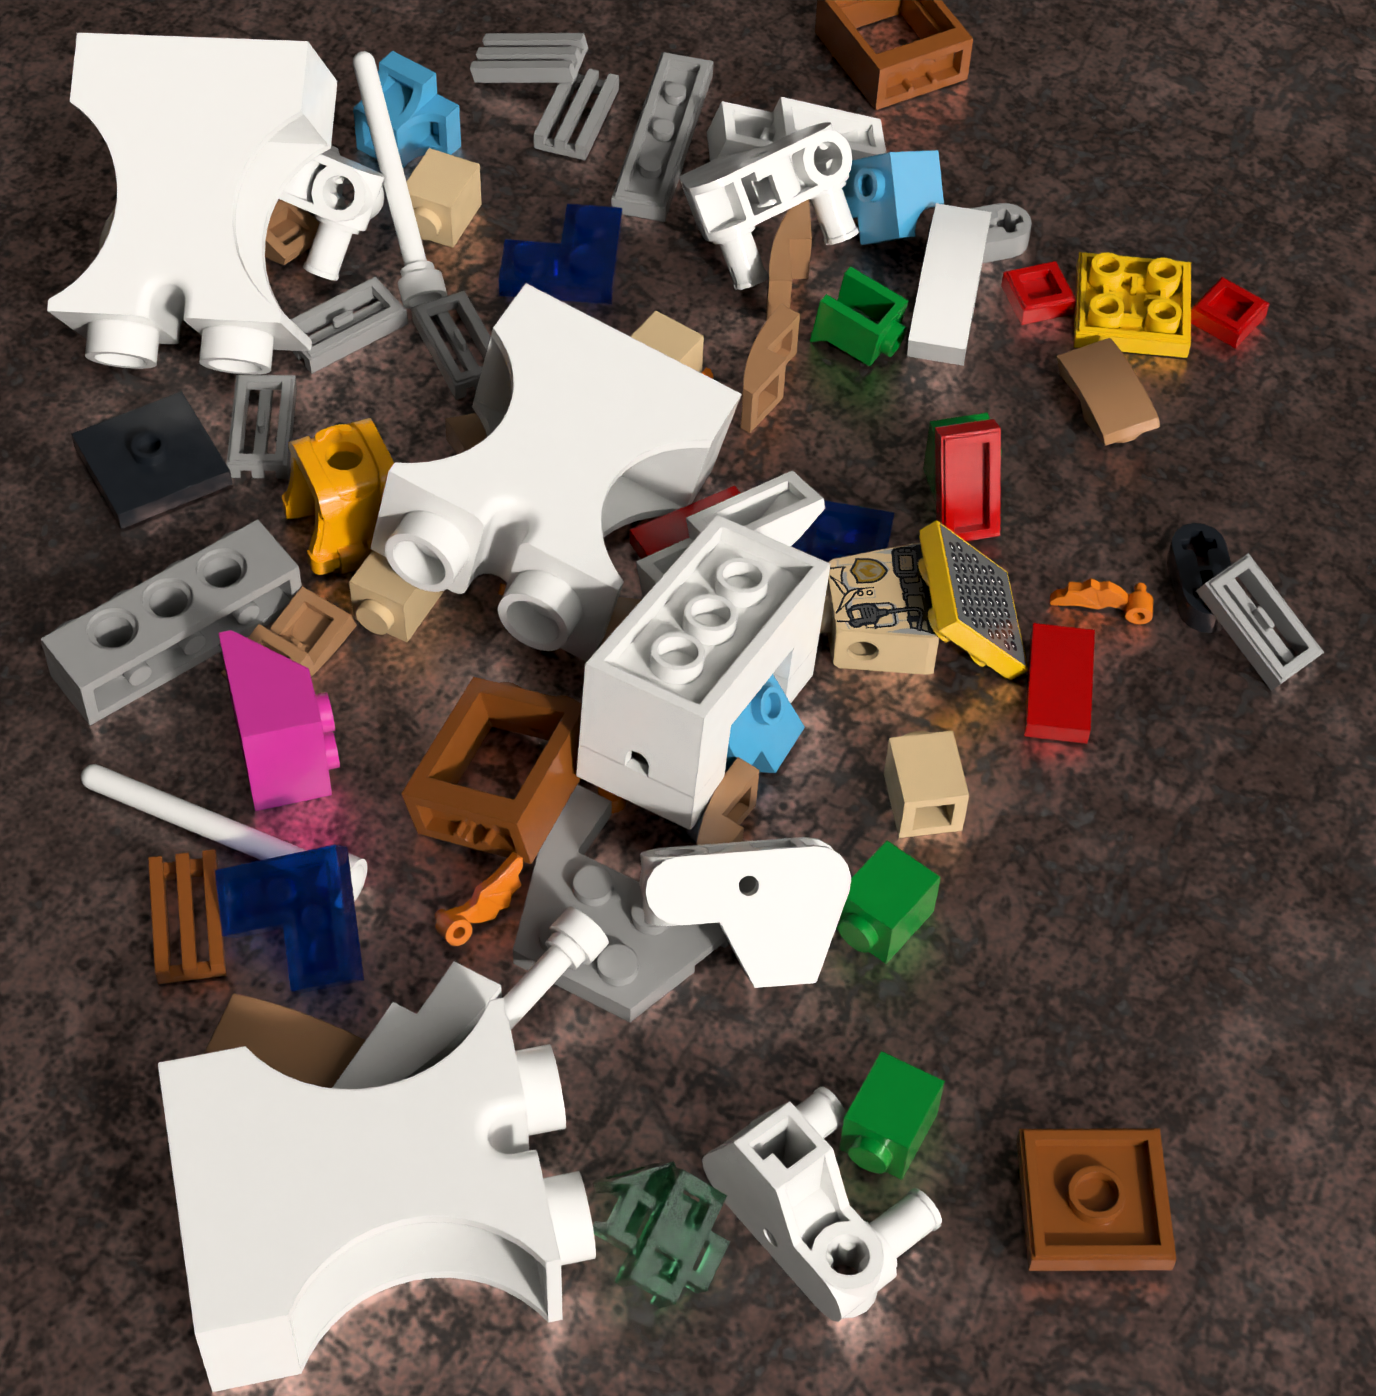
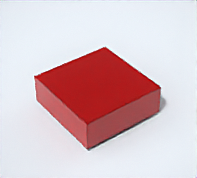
[1001,261,1077,325]
[1191,277,1270,349]

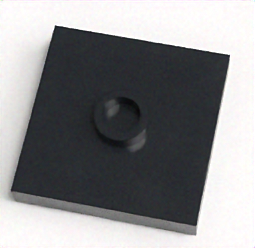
[71,391,233,529]

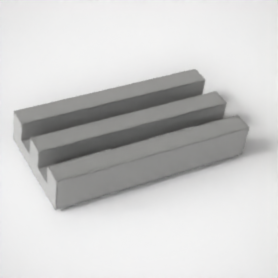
[470,33,588,83]
[534,69,619,161]
[290,276,408,374]
[411,291,491,400]
[226,375,297,479]
[1196,553,1324,691]

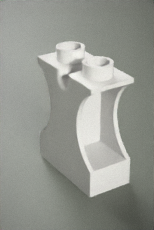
[47,33,337,375]
[370,283,741,662]
[158,998,596,1392]

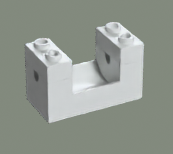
[576,515,831,830]

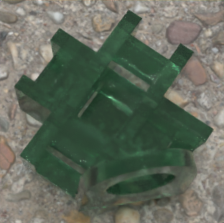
[593,1161,730,1309]

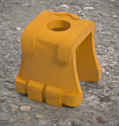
[282,418,394,575]

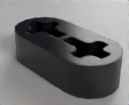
[1167,523,1232,633]

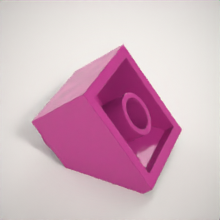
[218,630,340,811]

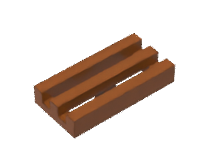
[148,849,227,984]

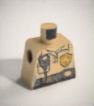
[820,543,939,675]

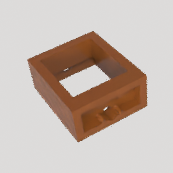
[815,0,973,111]
[401,677,582,864]

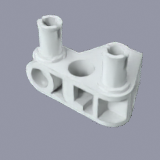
[679,122,859,290]
[279,146,385,281]
[639,837,851,988]
[702,1087,942,1322]

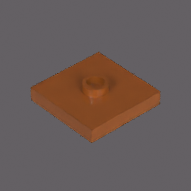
[1016,1128,1176,1271]

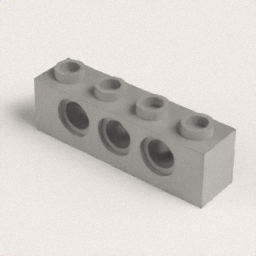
[40,519,302,725]

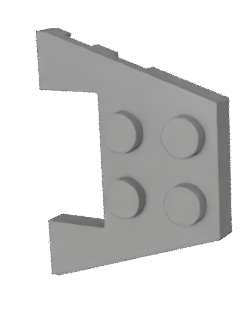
[513,785,756,1023]

